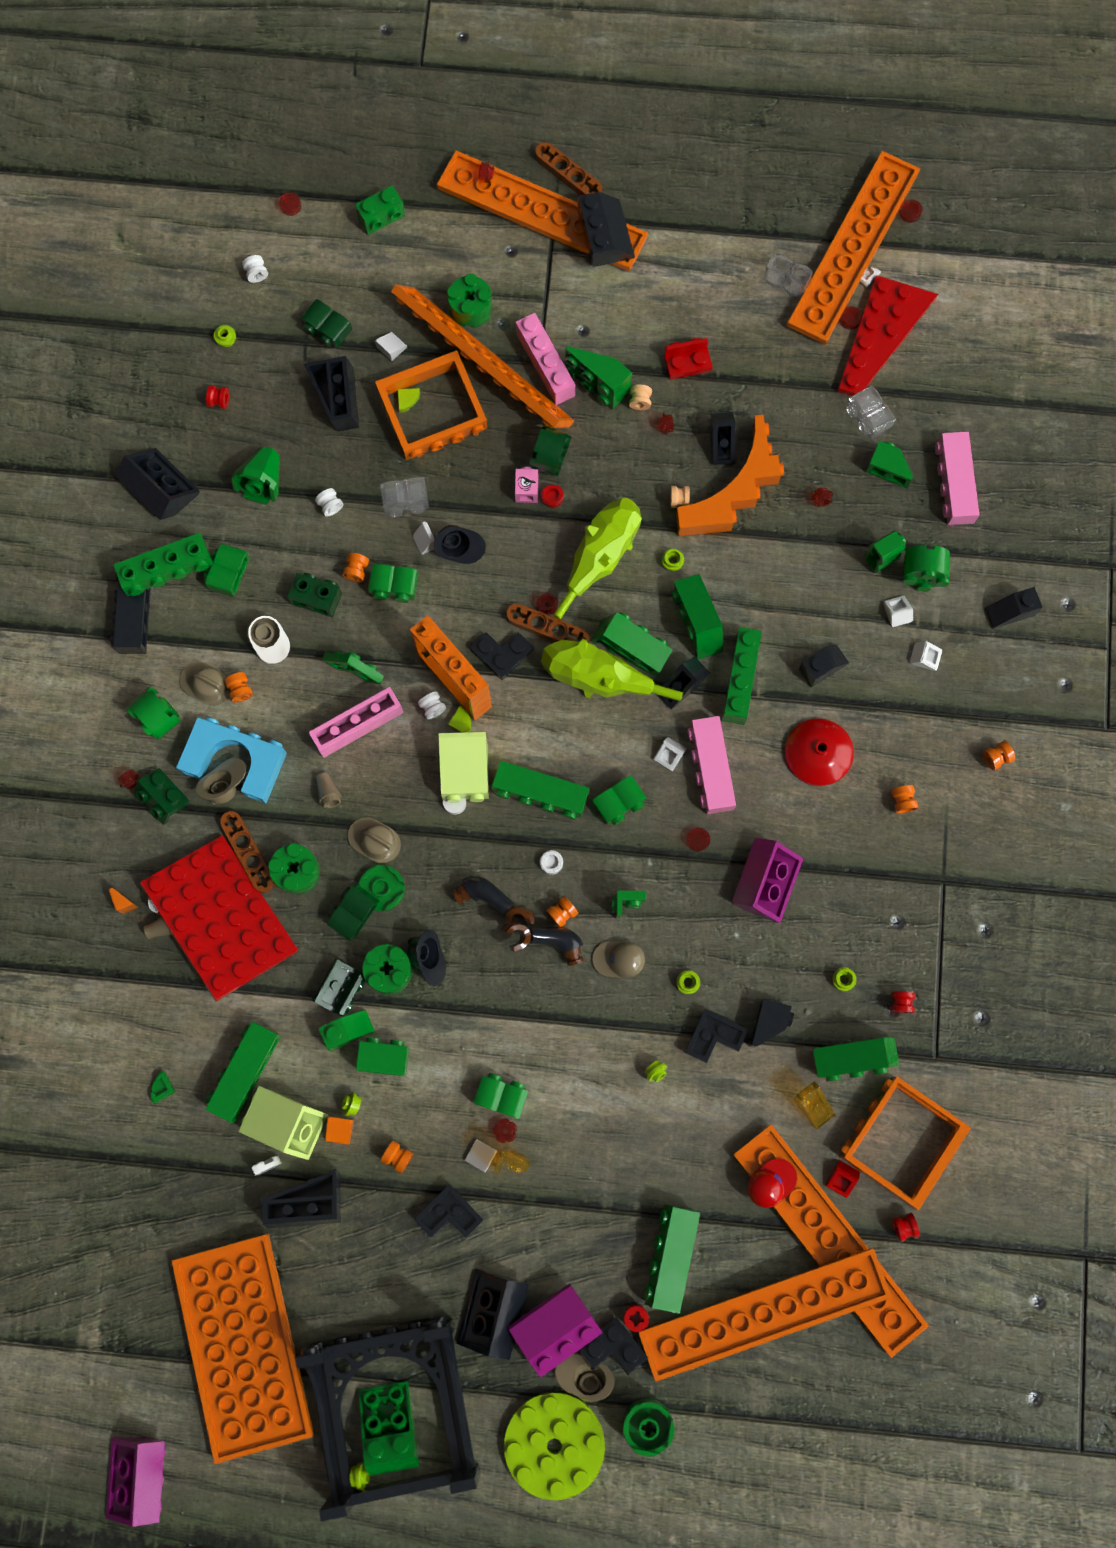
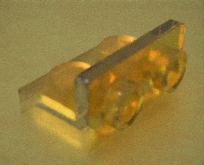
[491,1148,532,1174]

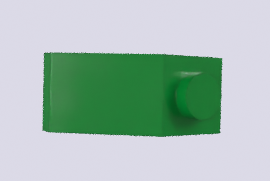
[866,441,913,489]
[318,1010,375,1052]

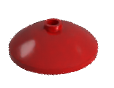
[784,718,854,786]

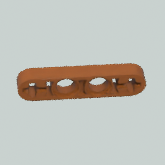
[535,142,602,196]
[507,603,590,643]
[220,811,275,893]

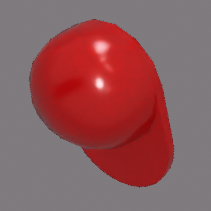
[747,1158,797,1208]

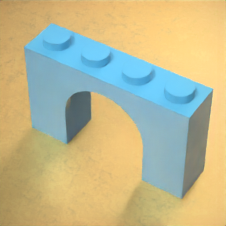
[176,717,287,804]

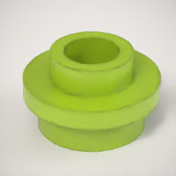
[214,325,236,347]
[662,549,684,571]
[832,967,857,992]
[676,970,700,995]
[645,1060,667,1083]
[341,1092,361,1116]
[350,1463,370,1490]

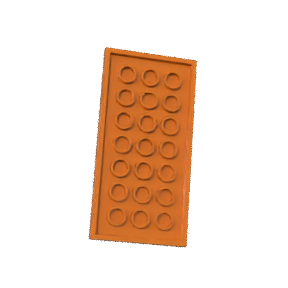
[172,1234,314,1464]

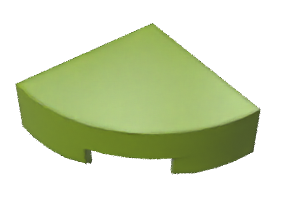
[398,388,420,413]
[448,705,471,733]

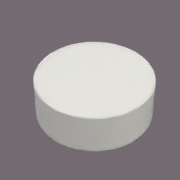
[443,798,467,815]
[540,850,563,875]

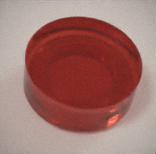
[279,193,301,216]
[900,200,923,223]
[839,306,862,330]
[687,828,710,852]

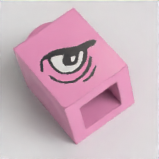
[515,467,539,503]

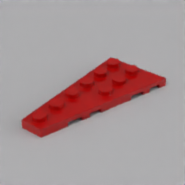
[838,275,938,398]

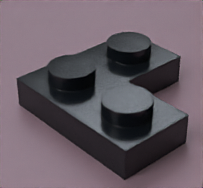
[470,632,534,680]
[685,1009,749,1063]
[414,1184,484,1238]
[578,1317,648,1376]

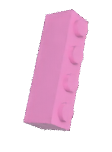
[516,313,575,405]
[935,432,979,525]
[309,687,404,758]
[687,716,736,814]

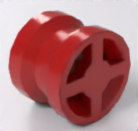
[206,385,229,409]
[890,991,916,1013]
[892,1213,920,1242]
[624,1304,649,1332]

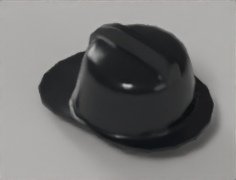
[434,525,486,564]
[407,930,446,986]

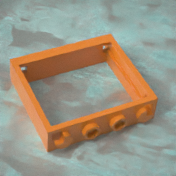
[375,350,487,460]
[410,615,492,721]
[840,1076,971,1210]

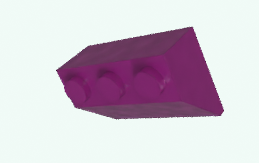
[732,837,804,923]
[508,1283,602,1378]
[106,1437,166,1527]

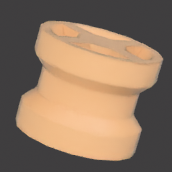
[629,385,652,410]
[670,486,690,508]

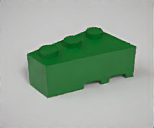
[671,574,723,660]
[590,612,673,675]
[813,1037,900,1082]

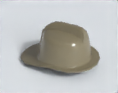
[180,662,230,705]
[196,758,246,805]
[348,817,401,863]
[555,1354,615,1402]

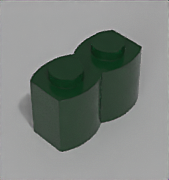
[300,299,353,348]
[327,885,380,941]

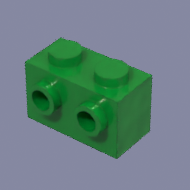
[355,185,405,235]
[356,1037,410,1077]

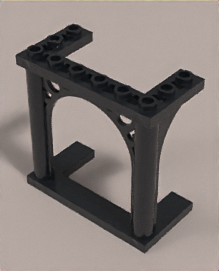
[295,1316,481,1522]

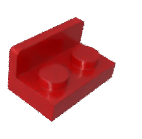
[664,338,713,380]

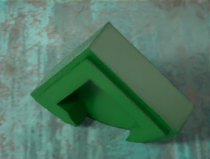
[151,1071,176,1104]

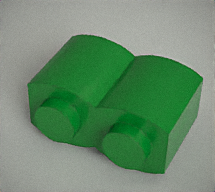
[865,530,906,573]
[204,543,250,597]
[368,564,419,603]
[592,775,647,826]
[473,1073,528,1119]

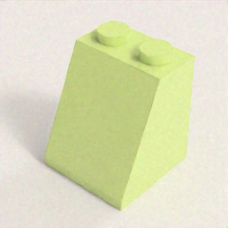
[439,732,489,803]
[239,1086,328,1160]

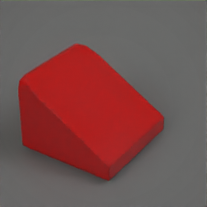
[825,1160,860,1198]

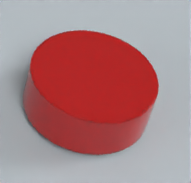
[542,484,564,508]

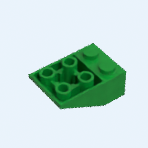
[565,346,632,410]
[359,1381,419,1476]

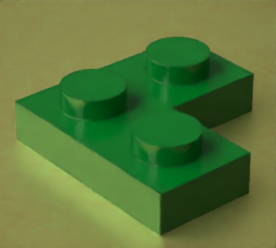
[322,651,384,684]

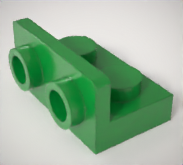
[611,891,646,919]

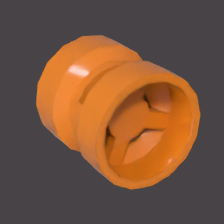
[342,553,369,583]
[224,672,253,703]
[983,740,1015,771]
[891,785,919,813]
[546,896,579,927]
[380,1140,414,1174]

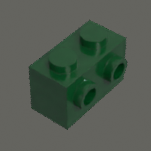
[287,573,342,618]

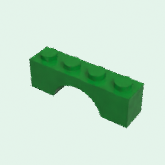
[722,627,762,725]

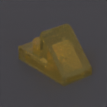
[794,1081,835,1130]

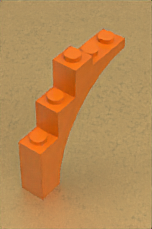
[676,414,784,536]

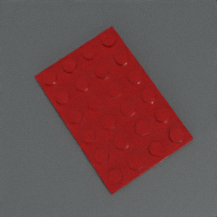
[140,835,298,1002]

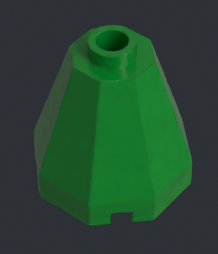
[231,447,280,505]

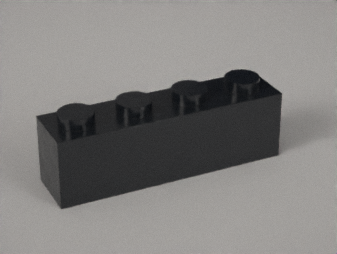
[111,560,151,654]

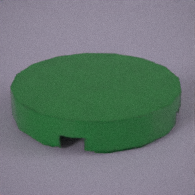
[359,865,405,912]

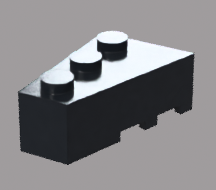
[304,356,359,432]
[262,1169,341,1228]

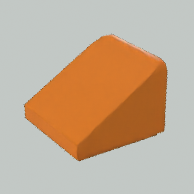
[109,888,138,914]
[325,1116,354,1145]

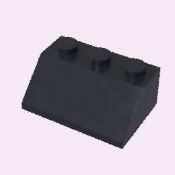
[578,192,635,267]
[116,448,200,520]
[456,1269,529,1360]

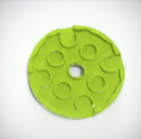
[504,1392,605,1500]

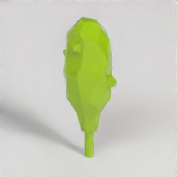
[553,498,642,620]
[541,639,683,701]

